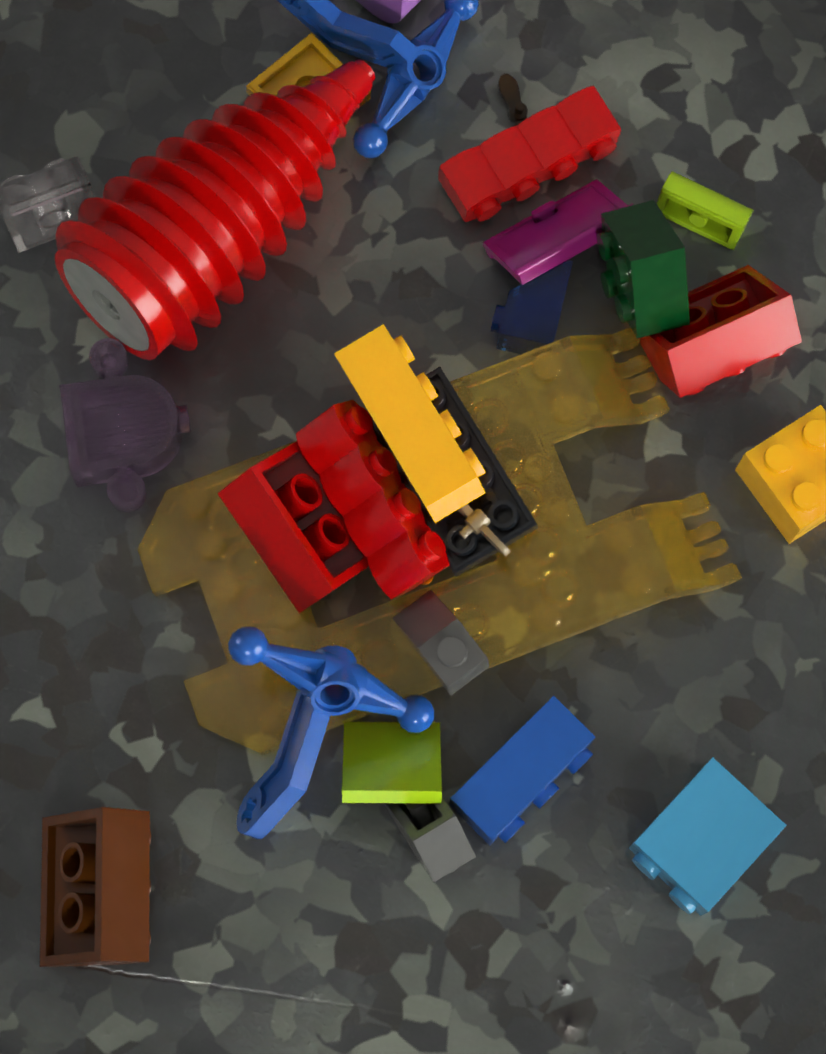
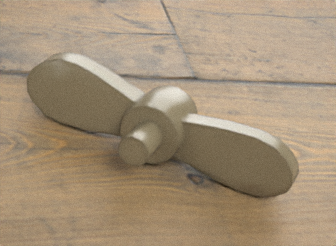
[457,504,511,557]

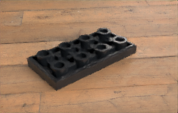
[367,367,539,577]

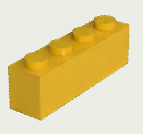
[334,324,486,523]

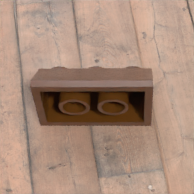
[40,807,151,967]

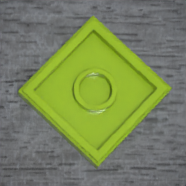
[342,722,442,804]

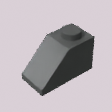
[392,590,489,696]
[384,798,476,882]

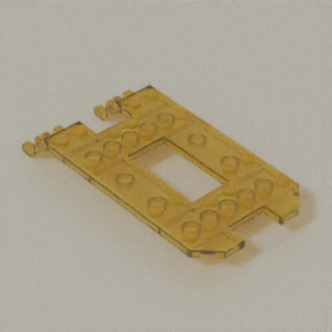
[138,328,742,755]

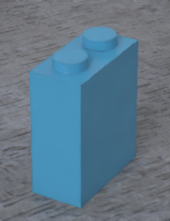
[629,757,787,916]

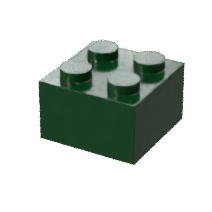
[597,200,690,339]

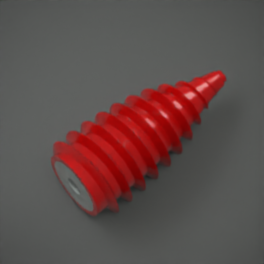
[55,59,375,360]

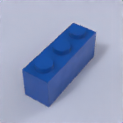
[449,696,595,846]

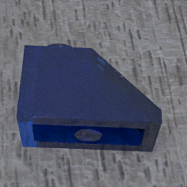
[491,260,573,361]

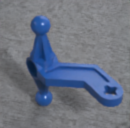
[278,0,479,158]
[228,626,435,839]

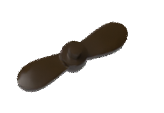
[498,73,528,126]

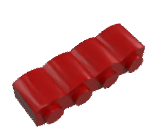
[438,85,621,222]
[296,399,450,600]

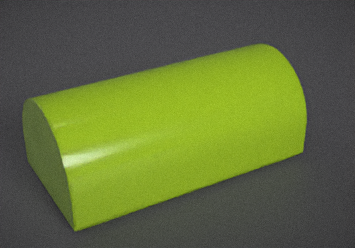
[656,171,753,250]

